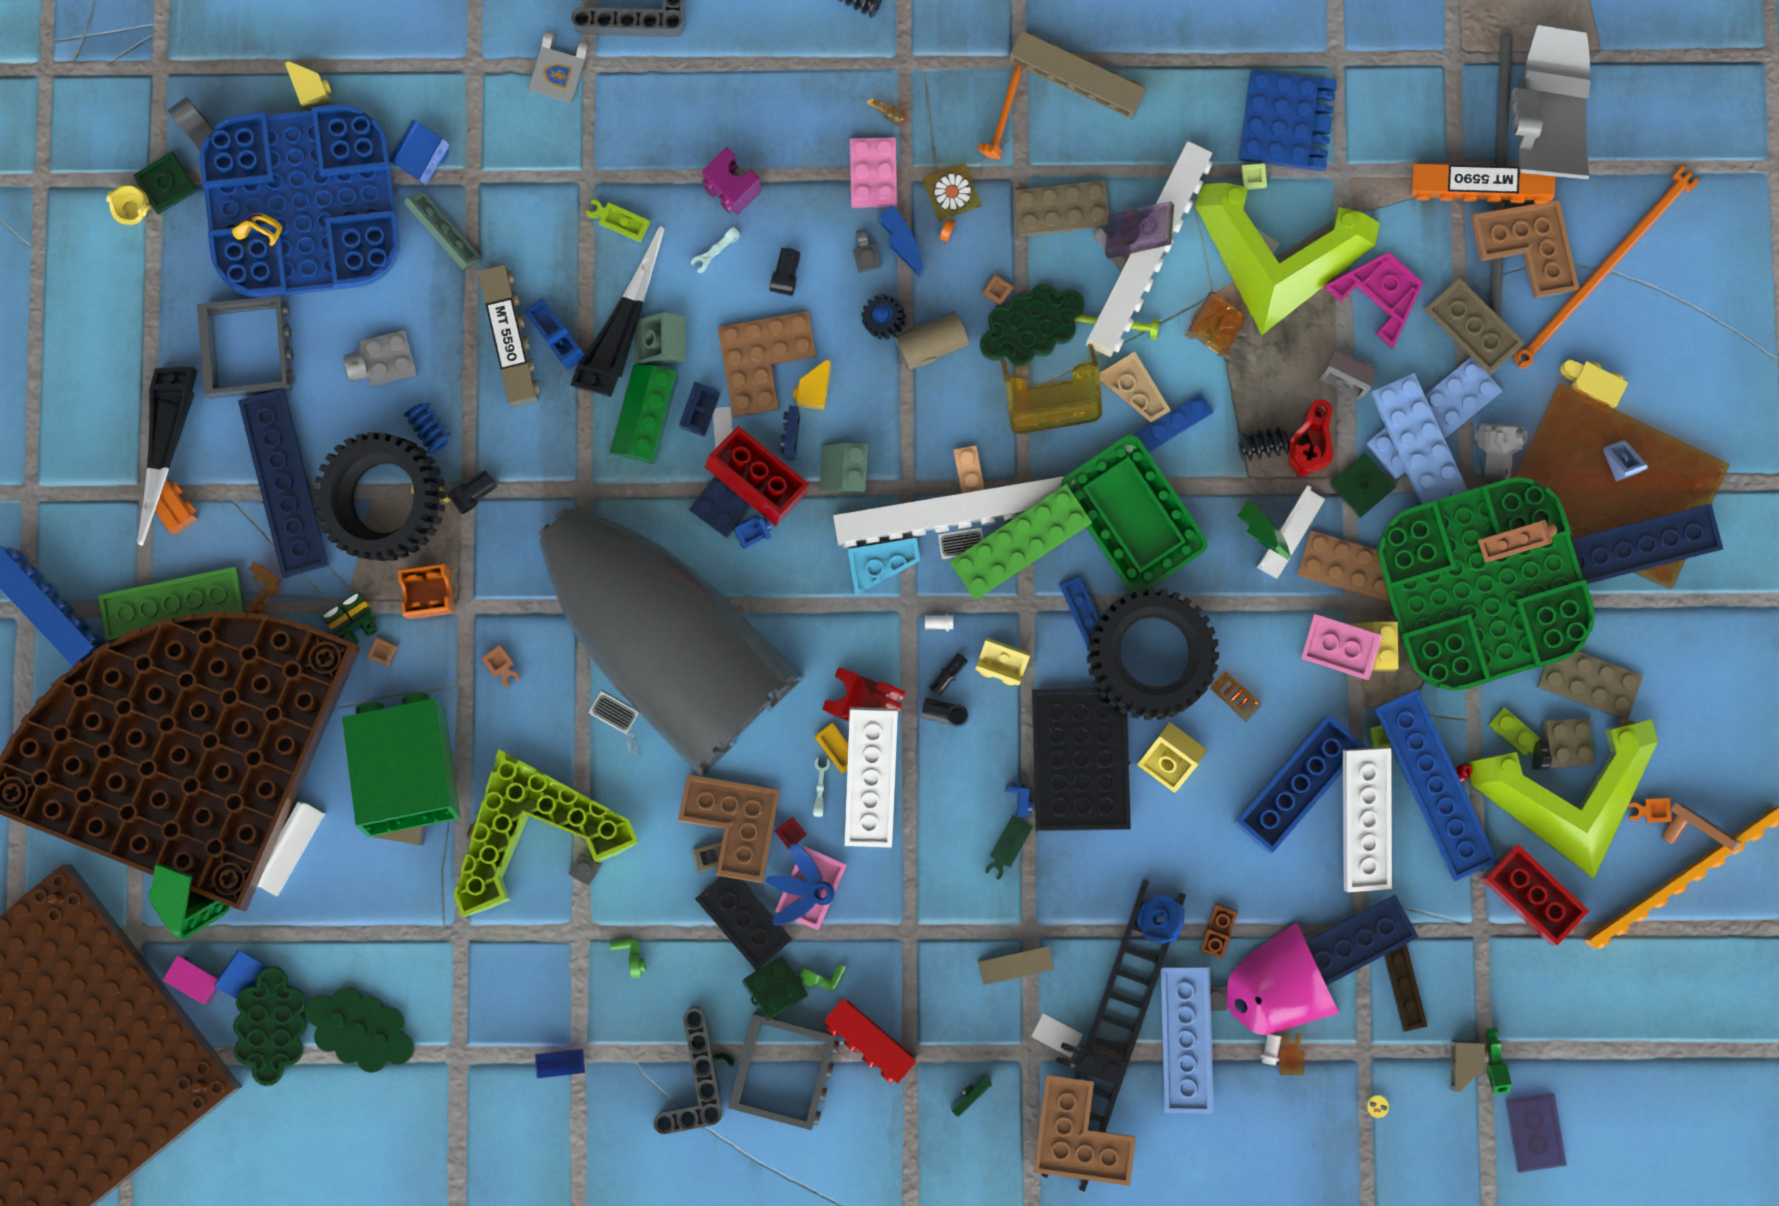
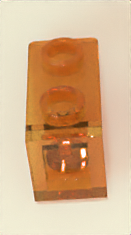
[245,562,282,614]

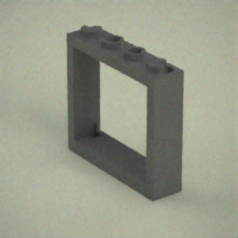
[197,295,295,399]
[728,1013,840,1130]

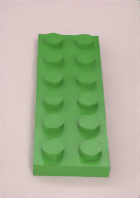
[950,484,1093,601]
[98,567,246,642]

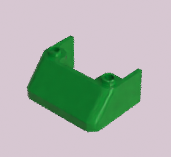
[148,863,231,940]

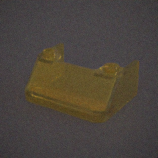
[1000,344,1102,434]

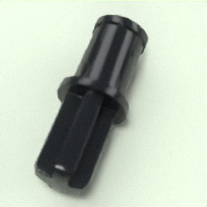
[929,653,968,697]

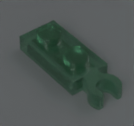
[985,815,1033,880]

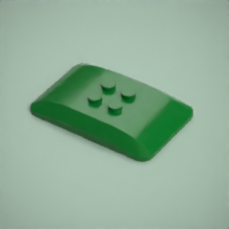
[1061,435,1207,593]

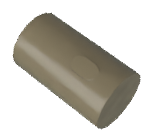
[894,311,969,371]

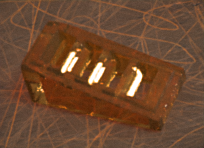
[1210,672,1262,722]

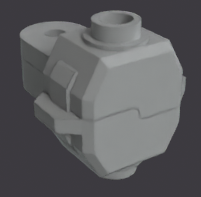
[1475,423,1527,482]

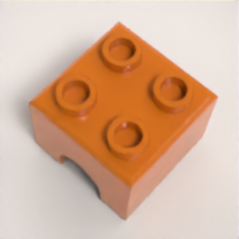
[397,563,455,620]

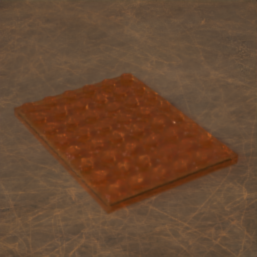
[1514,383,1730,590]

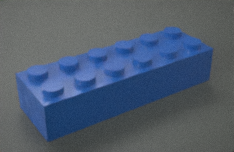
[0,546,105,666]
[1233,714,1365,853]

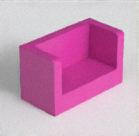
[163,955,219,1004]

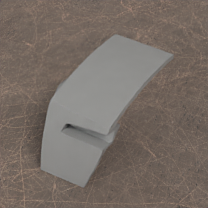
[1510,22,1591,180]

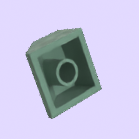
[635,312,687,366]
[820,443,869,495]

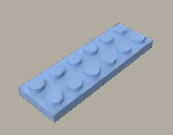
[1365,357,1502,480]
[1370,373,1468,505]
[1161,967,1214,1114]

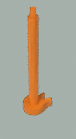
[977,65,1021,159]

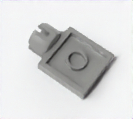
[343,330,417,387]

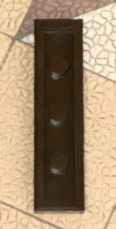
[1384,944,1427,1032]

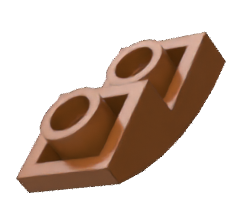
[1200,903,1238,959]

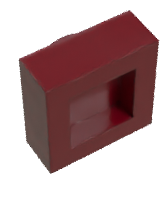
[774,816,807,849]

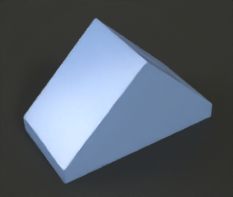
[1603,440,1647,482]

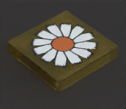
[922,163,981,222]

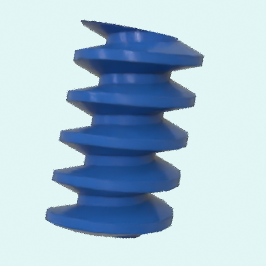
[404,402,451,454]

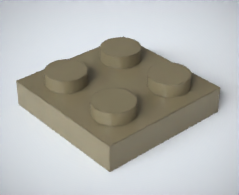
[1542,718,1595,768]

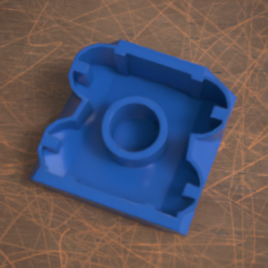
[389,120,450,185]

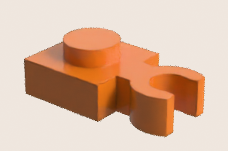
[1628,798,1672,823]

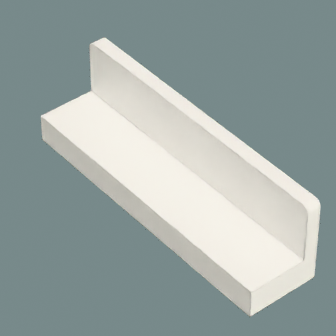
[1257,485,1325,579]
[257,801,325,896]

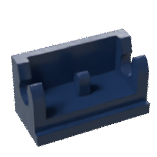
[679,381,720,437]

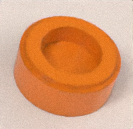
[939,218,957,243]

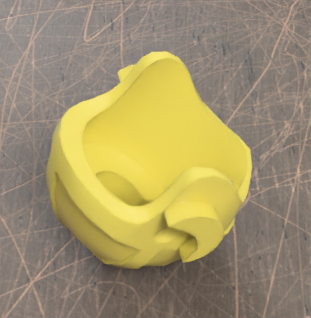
[106,185,151,225]

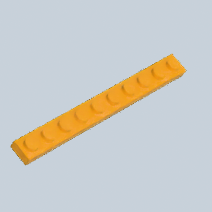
[1584,805,1779,949]

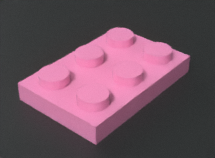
[850,137,897,208]
[1301,614,1383,680]
[775,846,847,931]

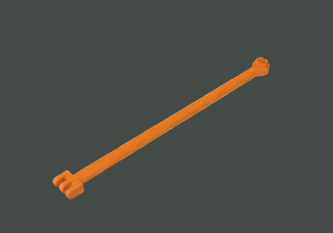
[1513,165,1700,369]

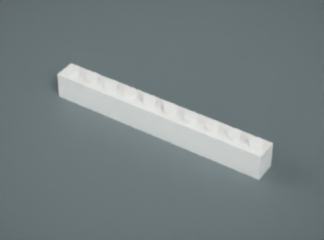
[1086,141,1213,357]
[833,476,1064,549]

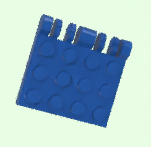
[1239,70,1337,171]

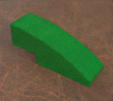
[1237,501,1291,560]

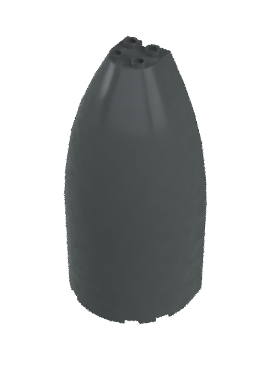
[538,508,803,777]

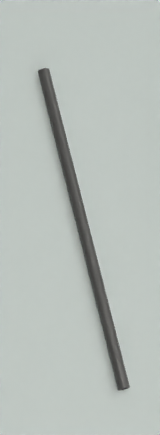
[1489,36,1512,318]

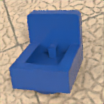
[732,515,772,549]
[1005,783,1033,818]

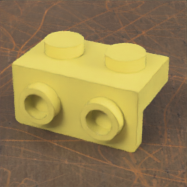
[975,638,1031,685]

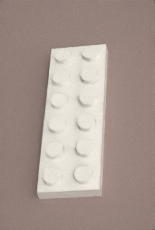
[845,707,898,847]
[1343,747,1392,892]

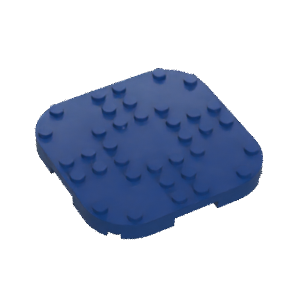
[200,105,400,298]

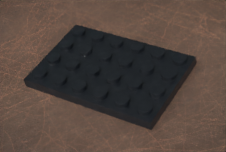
[1032,689,1131,831]

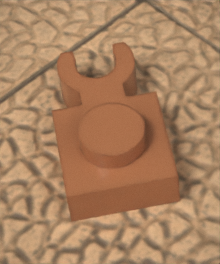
[481,645,521,688]

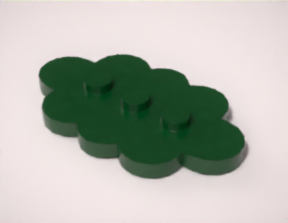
[980,284,1084,366]
[233,966,307,1086]
[304,987,415,1073]

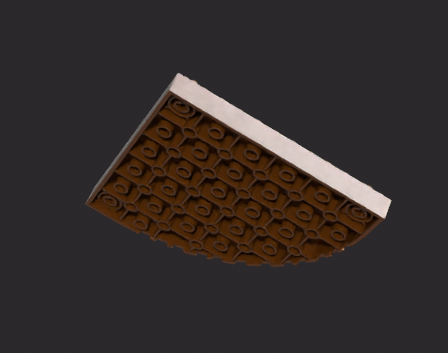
[0,611,360,911]
[0,864,242,1206]

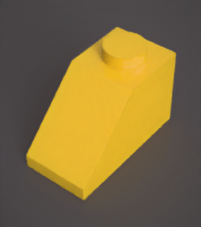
[793,360,831,410]

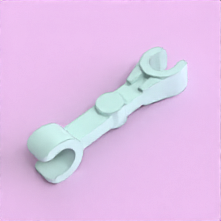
[691,227,740,273]
[813,757,830,817]

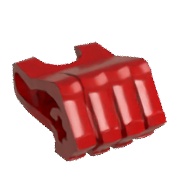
[1288,399,1333,478]
[822,668,905,721]

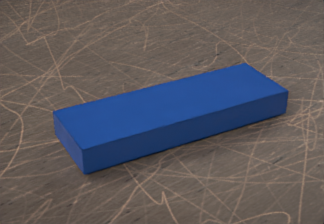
[1059,575,1100,647]

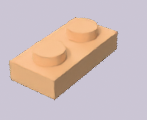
[953,446,985,494]

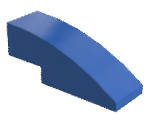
[878,205,923,278]
[524,297,584,370]

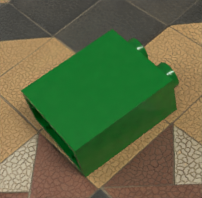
[342,693,461,837]

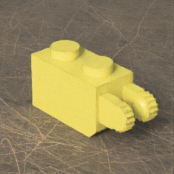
[1558,360,1629,411]

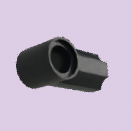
[769,248,801,296]
[448,470,498,514]
[921,698,969,727]

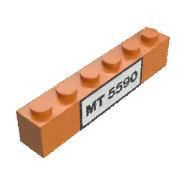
[1411,164,1555,204]

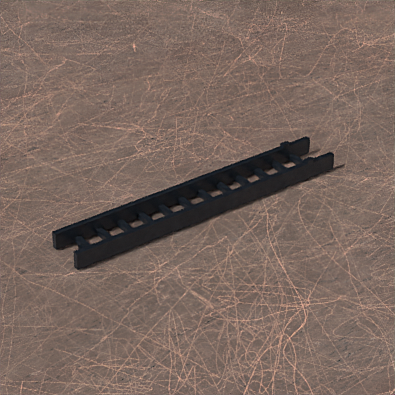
[1041,879,1186,1192]

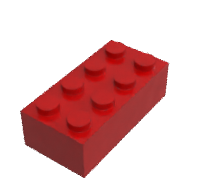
[705,425,810,526]
[1480,844,1589,946]
[824,997,916,1084]

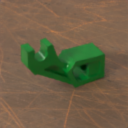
[1486,1028,1512,1095]

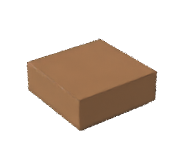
[982,274,1014,306]
[366,636,399,667]

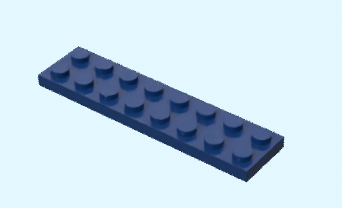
[1373,689,1498,881]

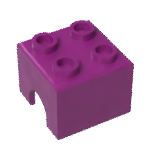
[702,147,762,215]

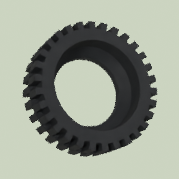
[313,432,446,561]
[1087,588,1219,720]

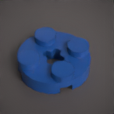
[1137,895,1185,944]

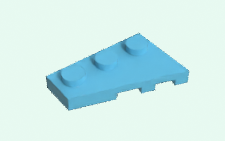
[848,538,920,595]

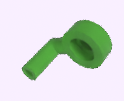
[610,938,646,978]
[799,963,847,991]

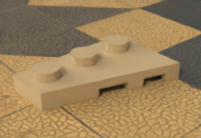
[1095,352,1171,423]

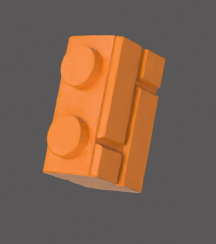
[143,479,198,535]

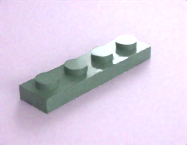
[404,191,482,270]

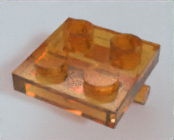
[1185,292,1247,357]

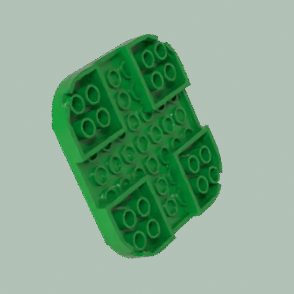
[1377,478,1595,690]

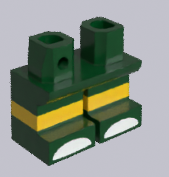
[321,591,379,645]

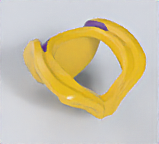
[232,213,282,246]

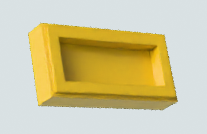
[814,722,848,774]

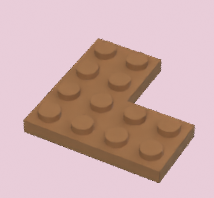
[1470,200,1580,299]
[717,311,816,418]
[678,774,780,883]
[1033,1074,1136,1186]

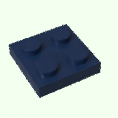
[780,405,801,460]
[689,476,751,538]

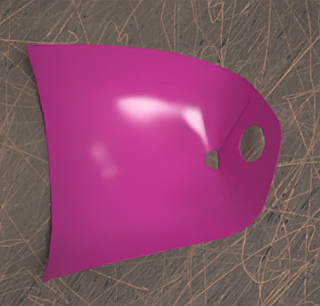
[1227,922,1339,1035]

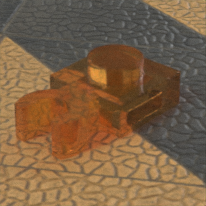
[1279,1033,1304,1075]

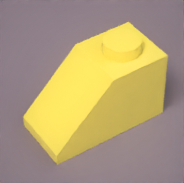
[285,61,332,111]

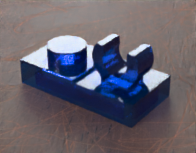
[534,1049,585,1079]

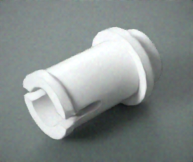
[925,613,954,632]
[1260,1034,1282,1066]

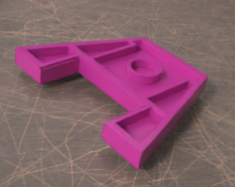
[1324,252,1423,349]

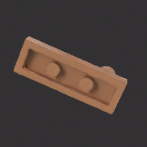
[1478,520,1557,563]
[1661,802,1742,851]

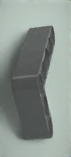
[571,0,686,37]
[167,97,214,151]
[653,1007,724,1134]

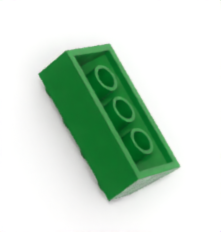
[610,365,678,465]

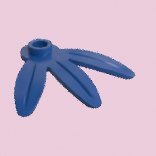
[767,843,835,925]

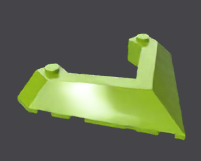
[1195,183,1380,336]
[1466,719,1658,879]
[453,749,639,917]

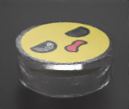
[1365,1094,1390,1119]

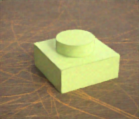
[1241,164,1267,190]

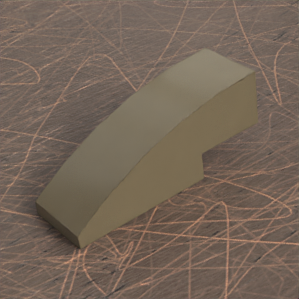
[978,946,1054,985]

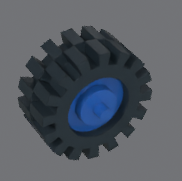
[861,294,906,340]

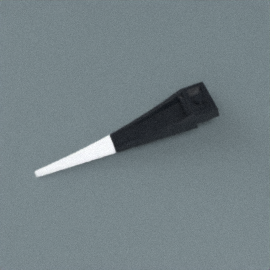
[570,226,664,397]
[137,366,198,546]

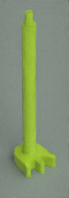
[1074,315,1160,340]

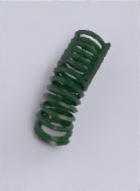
[714,1052,735,1067]

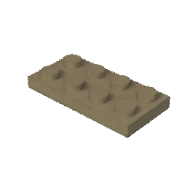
[1014,180,1110,237]
[1425,278,1525,376]
[1537,652,1643,719]

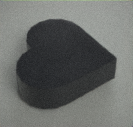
[1532,742,1552,770]

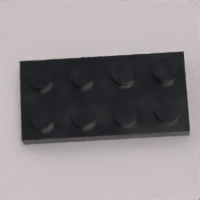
[695,876,793,971]

